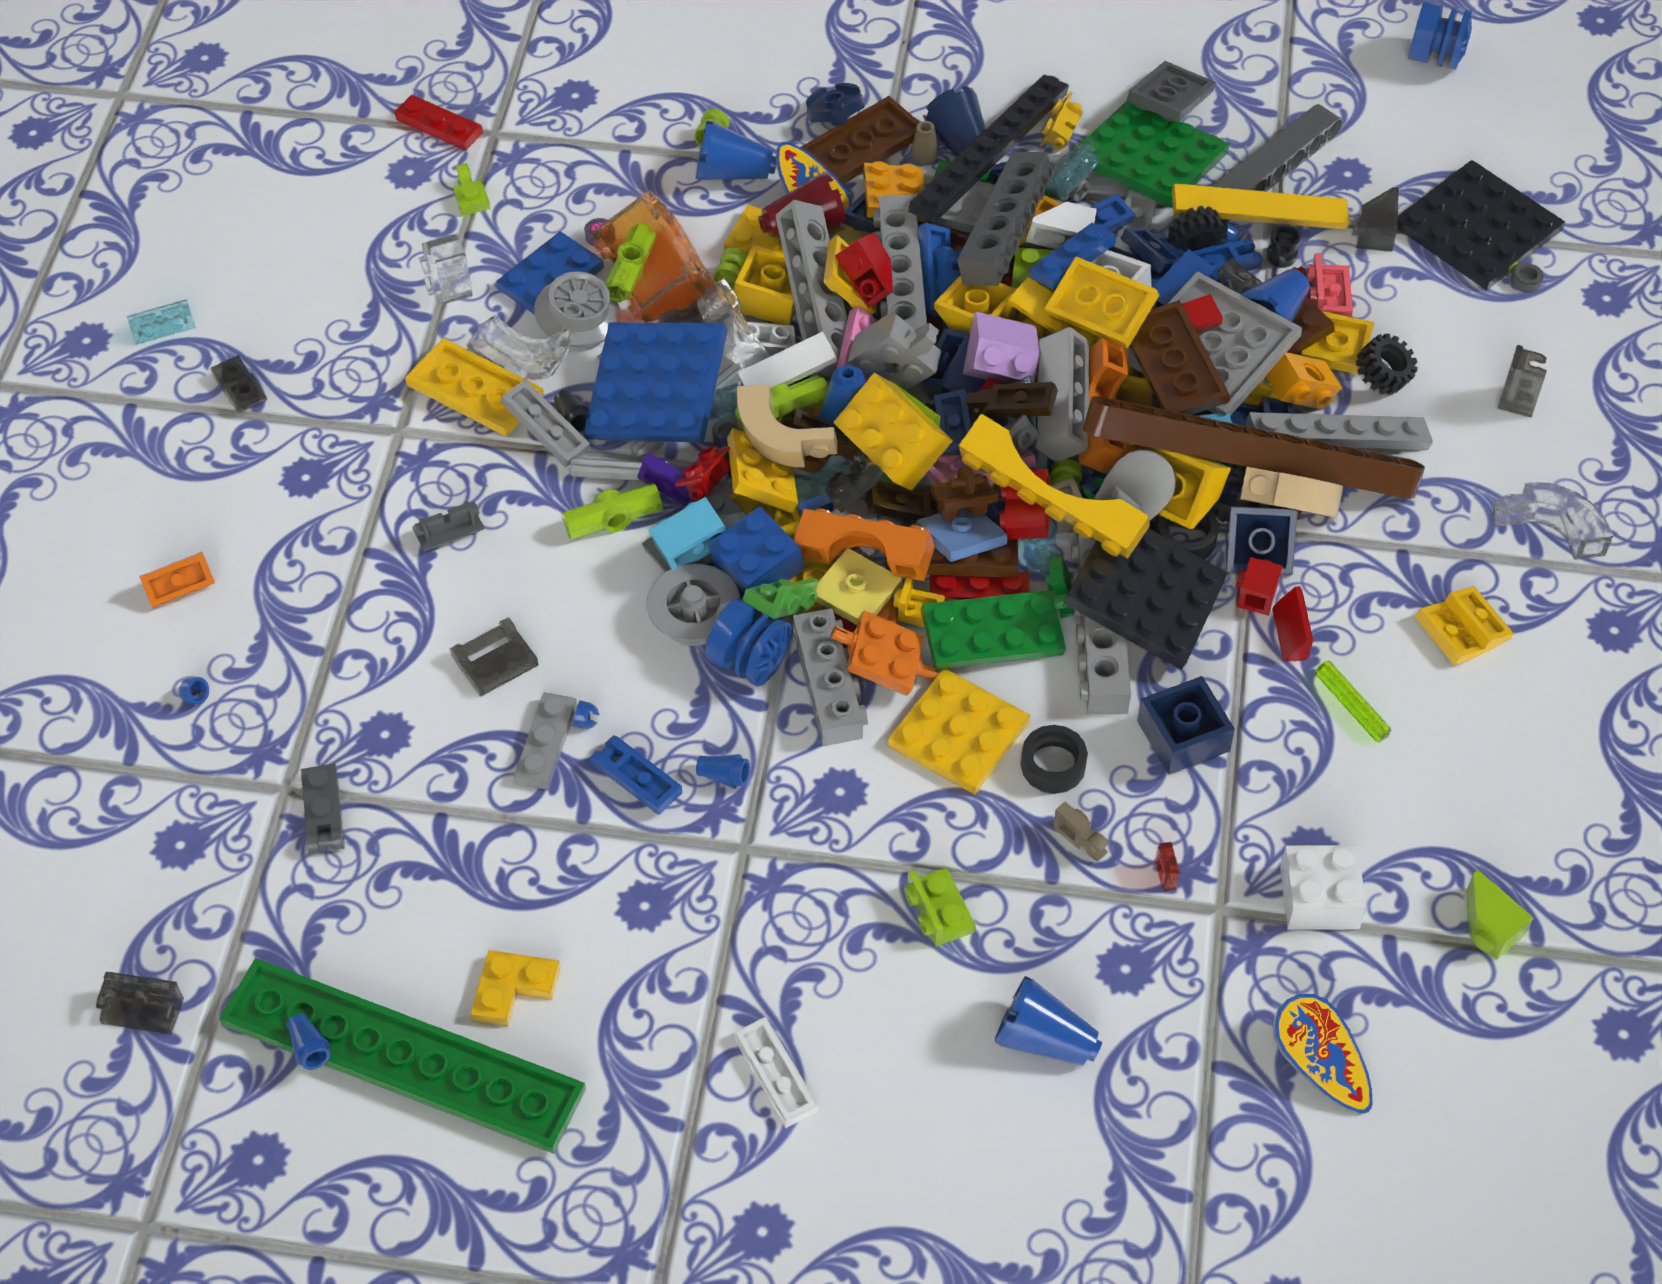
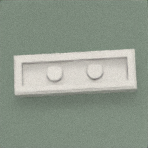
[738,331,837,388]
[733,1017,819,1128]

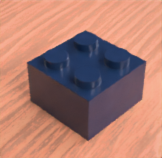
[1137,676,1235,775]

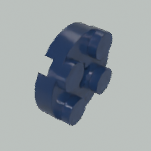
[806,83,865,126]

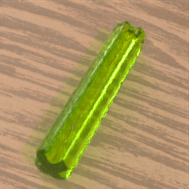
[1315,661,1391,742]

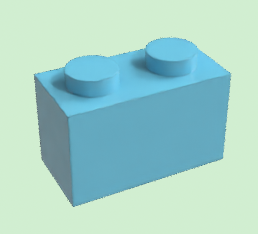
[649,497,726,570]

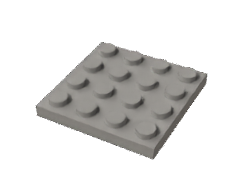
[1127,271,1302,416]

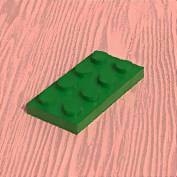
[921,590,1066,670]

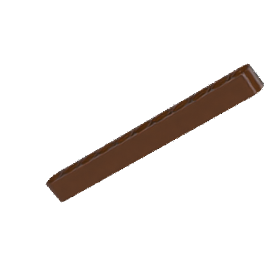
[1082,396,1425,499]

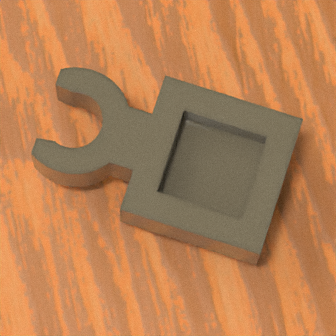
[1053,802,1109,862]

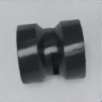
[1267,225,1301,267]

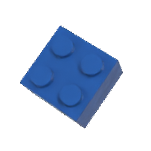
[707,506,805,596]

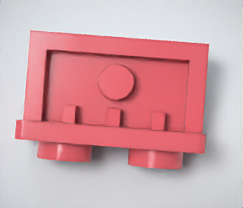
[1306,253,1353,317]

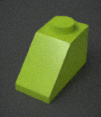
[1466,870,1534,960]

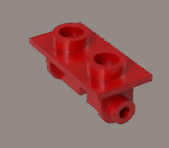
[675,446,730,501]

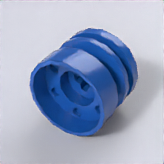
[1408,0,1472,70]
[705,598,792,687]

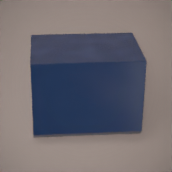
[1225,506,1297,575]

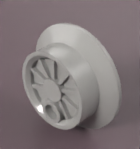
[534,271,620,347]
[647,564,740,646]

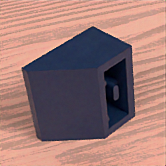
[920,328,986,401]

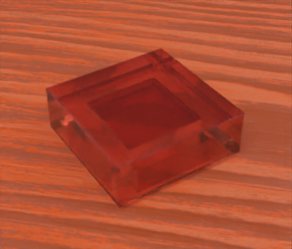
[1155,842,1180,892]

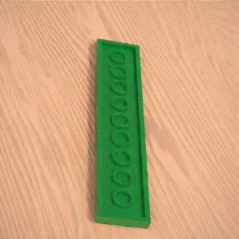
[219,958,586,1154]

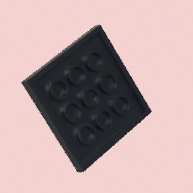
[1394,160,1565,290]
[1063,528,1228,670]

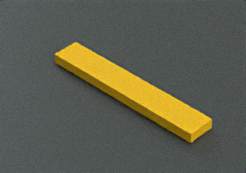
[1172,183,1350,230]

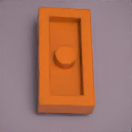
[139,552,215,608]

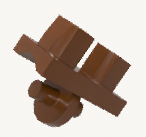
[931,467,999,521]

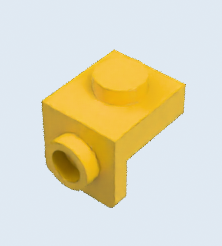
[893,577,945,627]

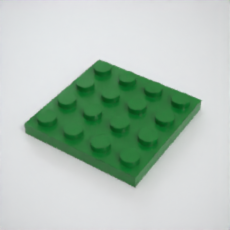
[1070,101,1230,208]

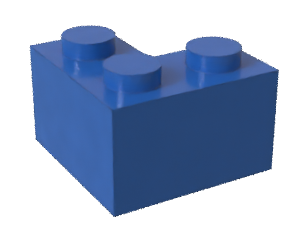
[1151,249,1220,308]

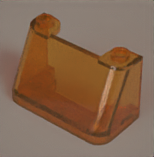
[592,190,720,323]

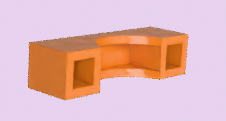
[1079,338,1129,474]
[793,509,935,581]

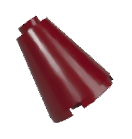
[758,172,846,237]

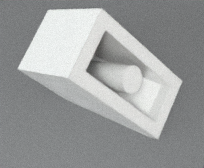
[1026,202,1096,249]

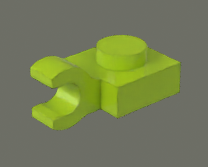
[453,163,490,216]

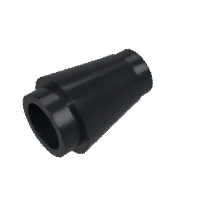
[554,390,590,432]

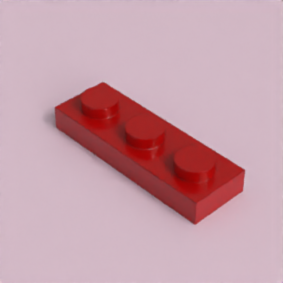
[394,94,483,151]
[929,572,1029,600]

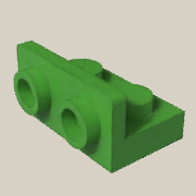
[742,578,819,619]

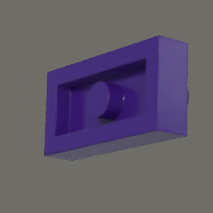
[637,453,697,507]

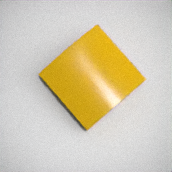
[1415,586,1514,665]

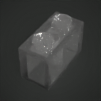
[419,233,473,306]

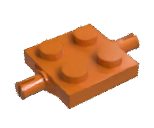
[830,610,939,696]

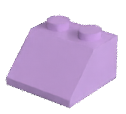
[963,312,1040,384]

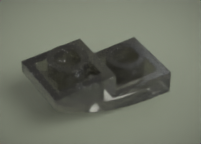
[210,355,267,413]

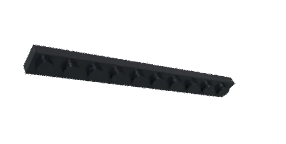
[908,74,1069,223]

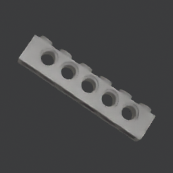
[873,194,927,329]
[775,200,847,382]
[1071,534,1131,714]

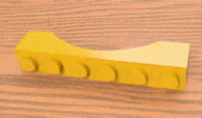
[959,414,1150,559]

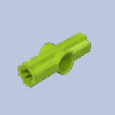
[605,222,657,303]
[735,375,828,431]
[561,483,663,540]

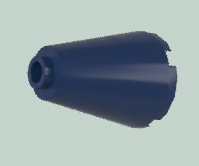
[923,86,986,157]

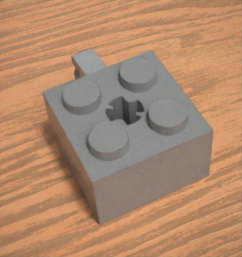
[848,312,941,391]

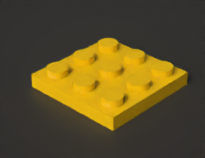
[888,669,1031,795]

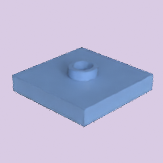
[916,508,1007,562]

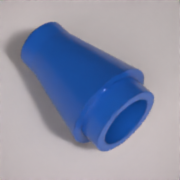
[696,754,750,789]
[286,1014,331,1070]

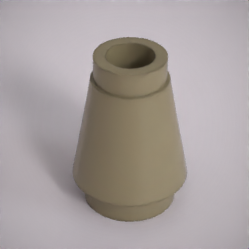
[910,121,939,165]

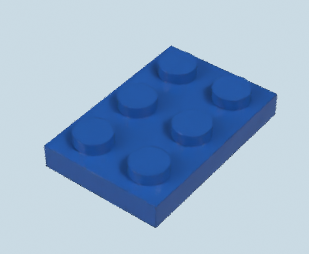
[496,231,604,315]

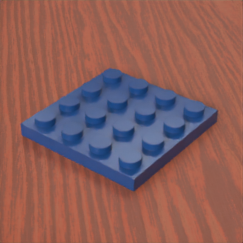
[583,322,728,443]

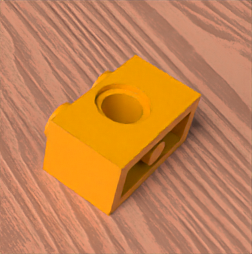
[1265,352,1342,410]

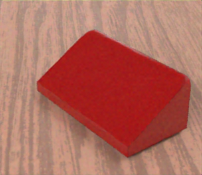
[1272,586,1313,661]

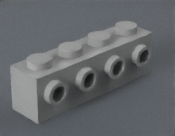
[1036,327,1089,462]
[793,608,868,746]

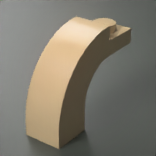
[737,385,837,467]
[1240,467,1344,518]

